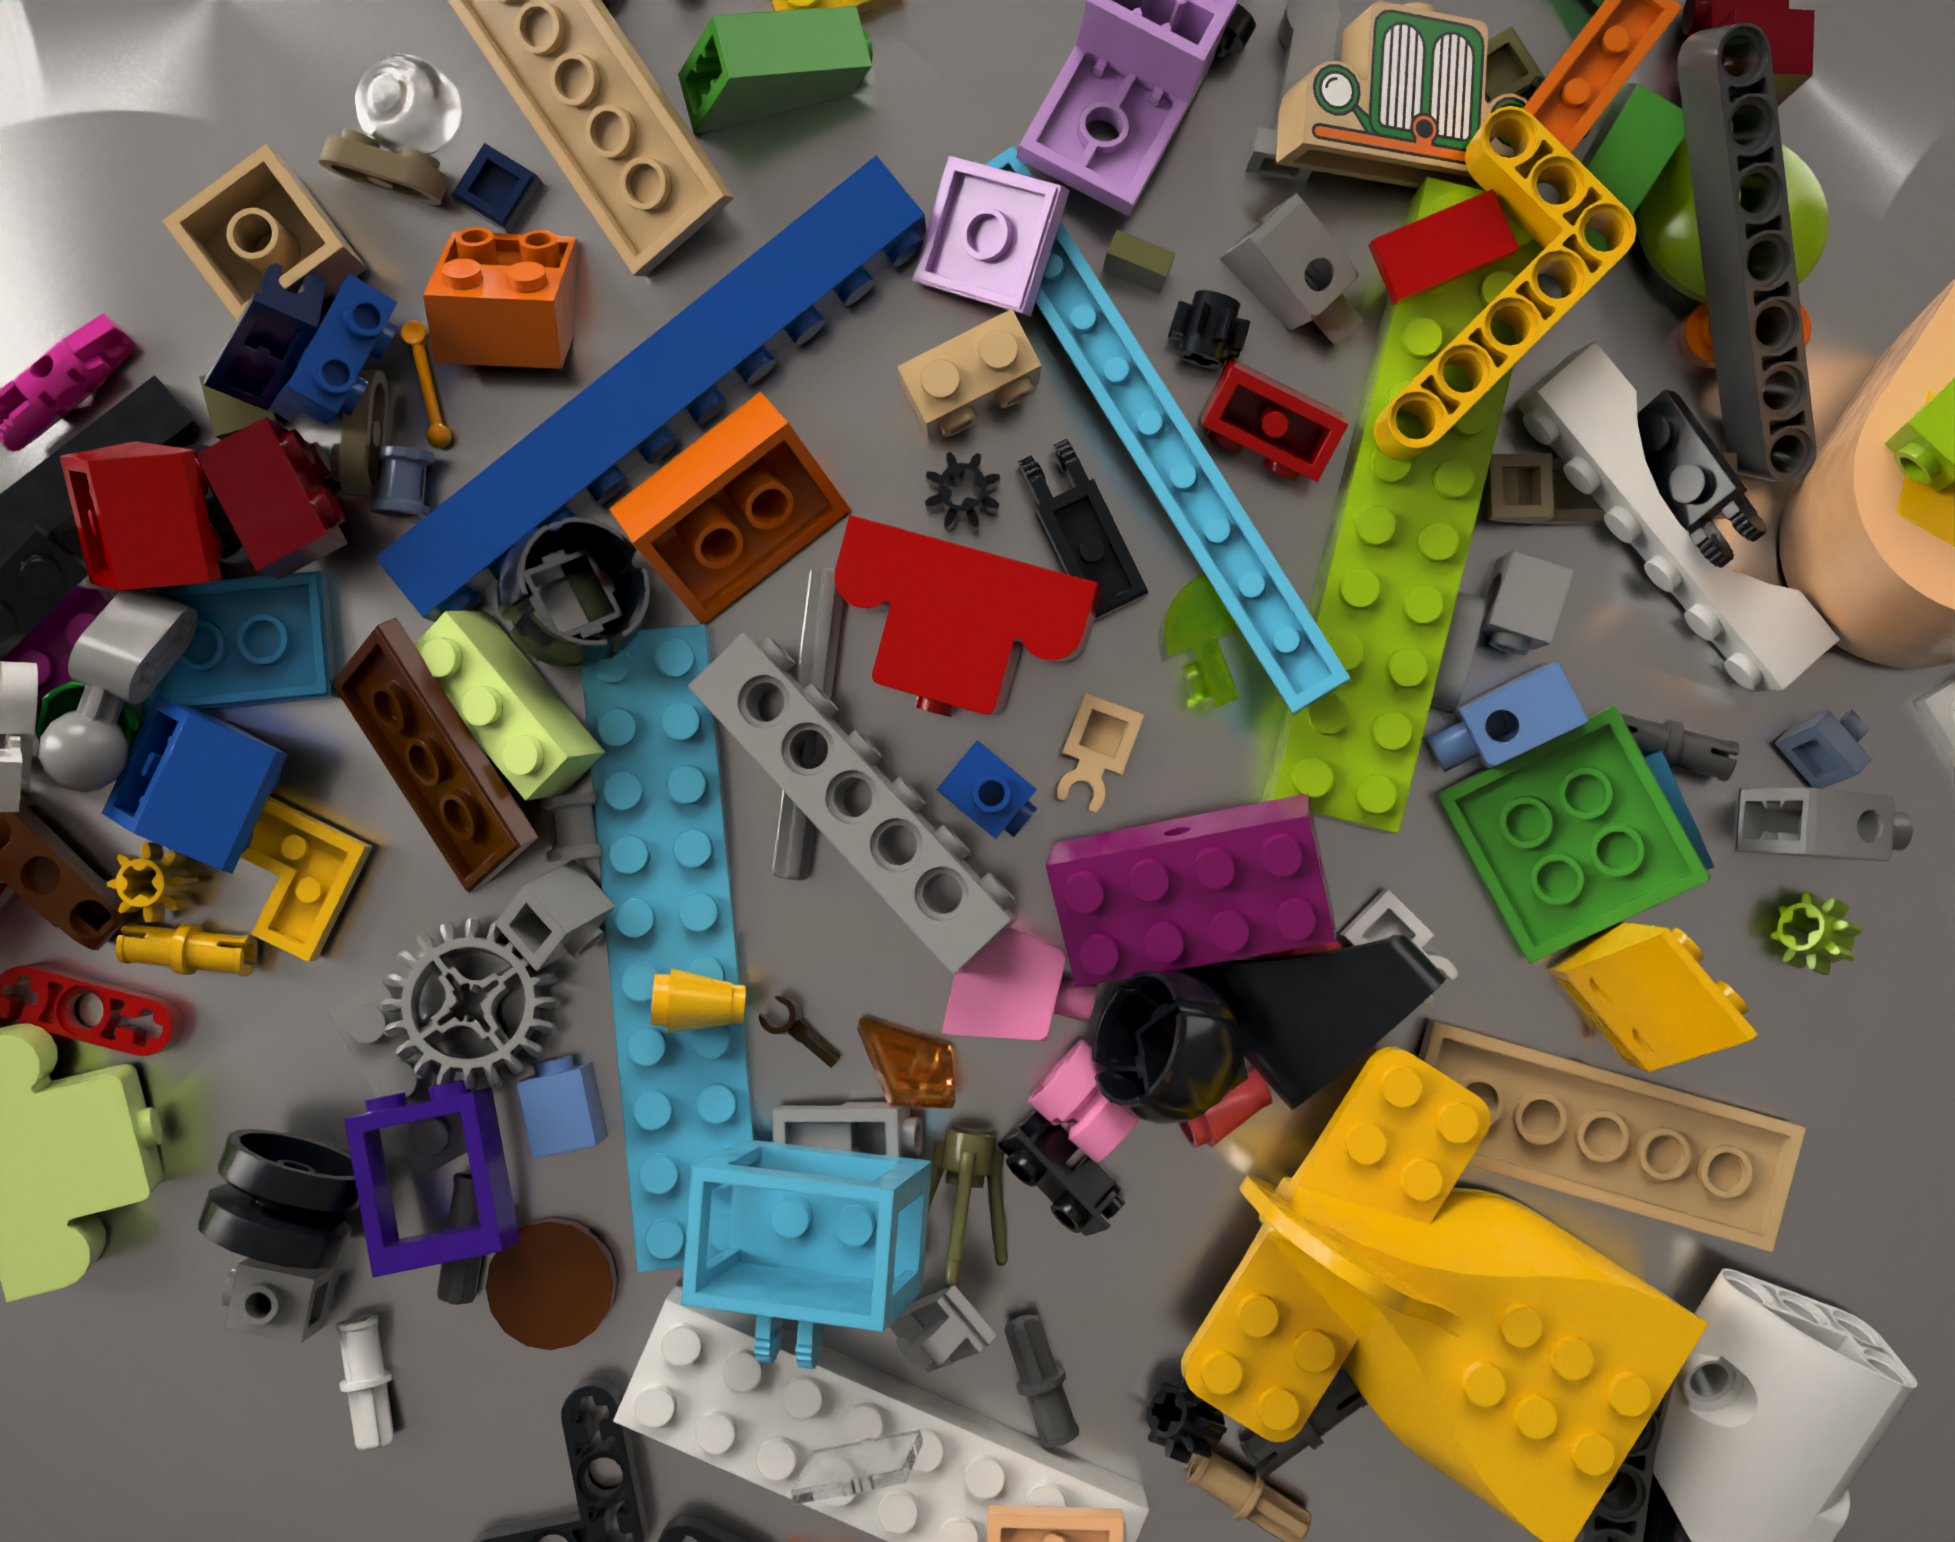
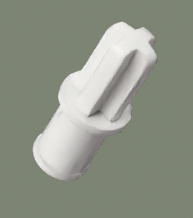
[336,1314,394,1450]

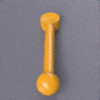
[401,320,451,448]

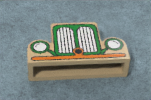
[1276,1,1538,191]

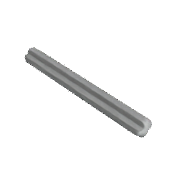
[772,567,844,880]

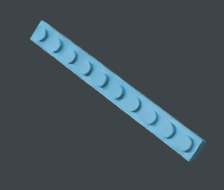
[985,146,1351,716]

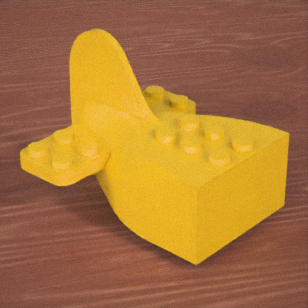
[1181,1046,1709,1542]

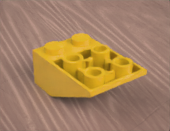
[1546,922,1758,1072]

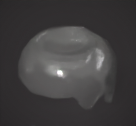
[355,54,462,155]

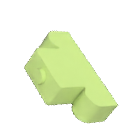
[0,1024,164,1303]

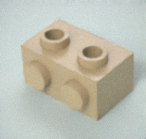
[897,309,1042,439]

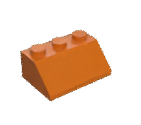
[609,391,851,624]

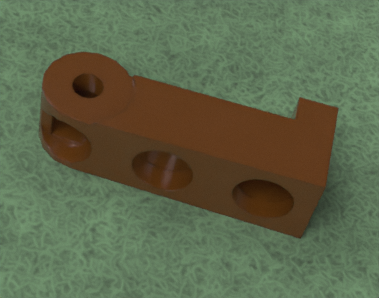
[0,791,134,950]

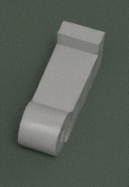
[1246,0,1341,181]

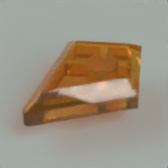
[857,1017,955,1109]

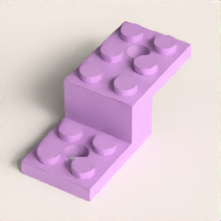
[1016,0,1240,217]

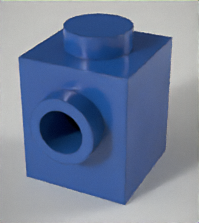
[936,740,1038,839]

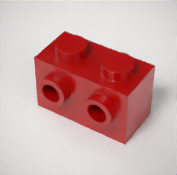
[1200,357,1349,483]

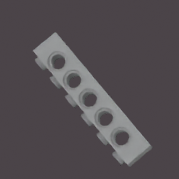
[688,632,1018,975]

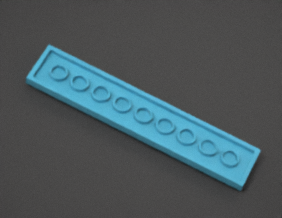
[581,624,756,1272]

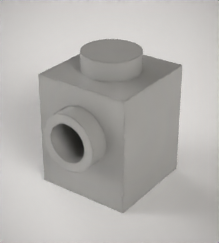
[495,859,615,972]
[222,1258,335,1344]

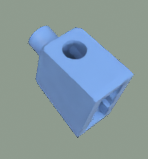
[1427,662,1589,772]

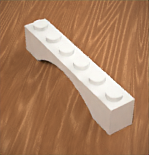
[1515,341,1840,692]

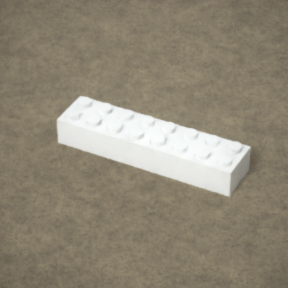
[613,1282,1149,1542]

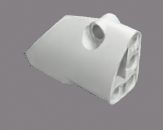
[1653,1268,1917,1542]

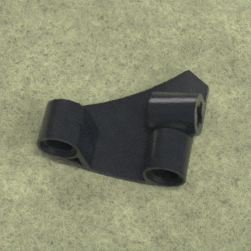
[1180,934,1446,1110]

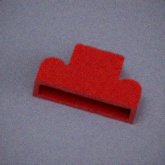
[834,515,1104,717]

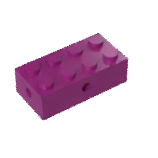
[1046,794,1336,988]

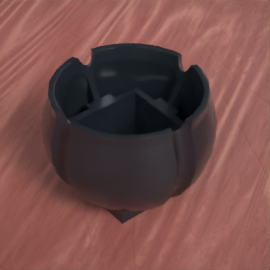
[497,517,650,668]
[1092,970,1248,1124]

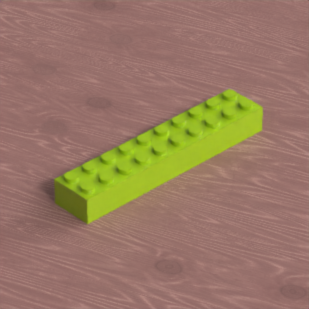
[1261,176,1543,834]

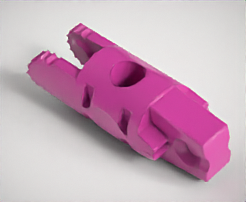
[0,313,136,453]

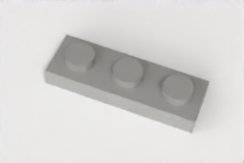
[327,979,467,1178]

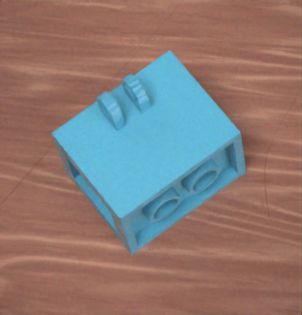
[681,1139,932,1369]

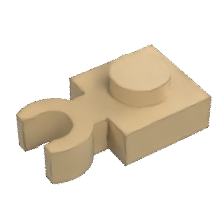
[1056,693,1145,813]

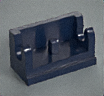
[204,263,326,411]

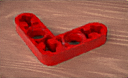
[0,964,184,1056]

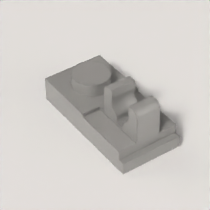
[888,1285,997,1373]

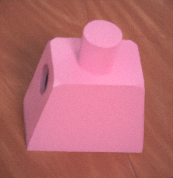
[941,926,1098,1041]

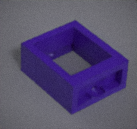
[344,1080,520,1278]

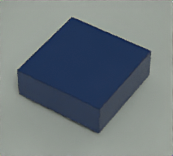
[451,143,542,234]

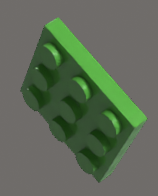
[1437,704,1711,964]

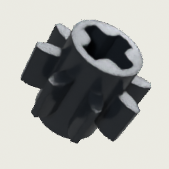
[1168,290,1251,368]
[925,452,1000,532]
[1146,1378,1227,1464]

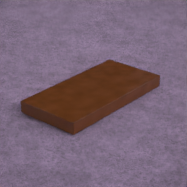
[332,618,538,893]

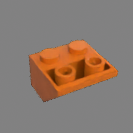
[423,227,578,369]

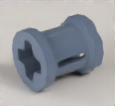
[370,446,434,519]

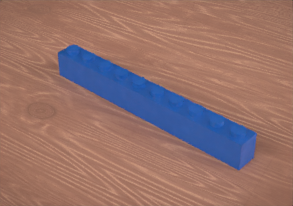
[375,155,926,622]

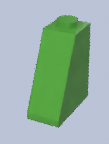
[678,6,873,134]
[1556,83,1686,252]

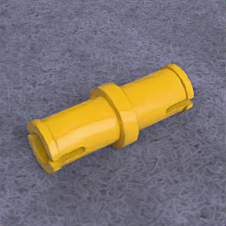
[116,922,258,976]

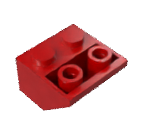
[60,441,222,591]

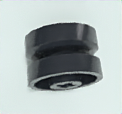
[198,1129,360,1269]

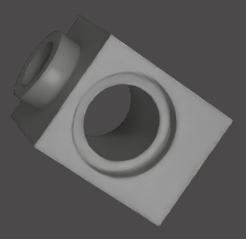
[1479,550,1575,655]

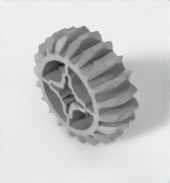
[380,917,561,1092]

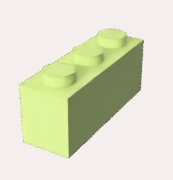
[414,611,605,801]

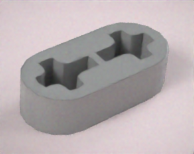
[1430,591,1485,714]

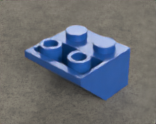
[101,695,288,874]

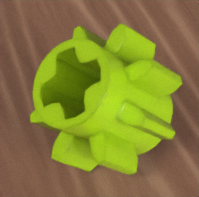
[1770,891,1863,975]

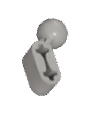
[38,588,198,793]

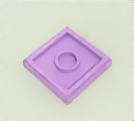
[912,156,1070,317]

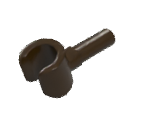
[759,996,841,1068]

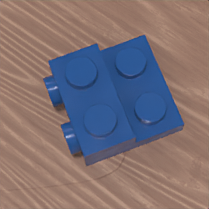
[269,273,398,425]

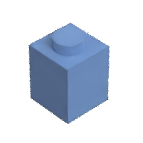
[517,1055,608,1160]

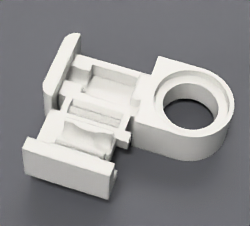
[0,661,38,812]

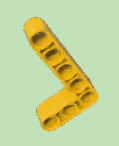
[1374,106,1637,461]

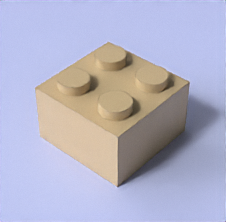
[161,143,366,321]

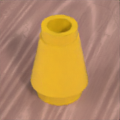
[650,968,746,1033]

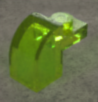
[1158,573,1241,711]

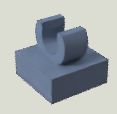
[1775,710,1872,789]

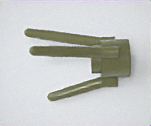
[928,1129,1008,1287]

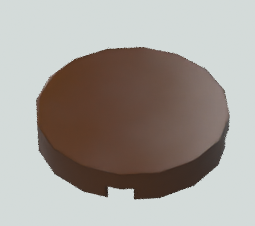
[485,1217,617,1350]

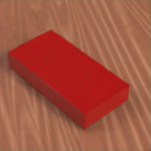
[1368,189,1519,305]

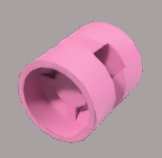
[1027,1040,1140,1163]

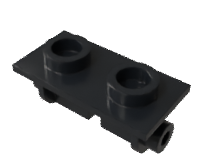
[997,1110,1125,1236]

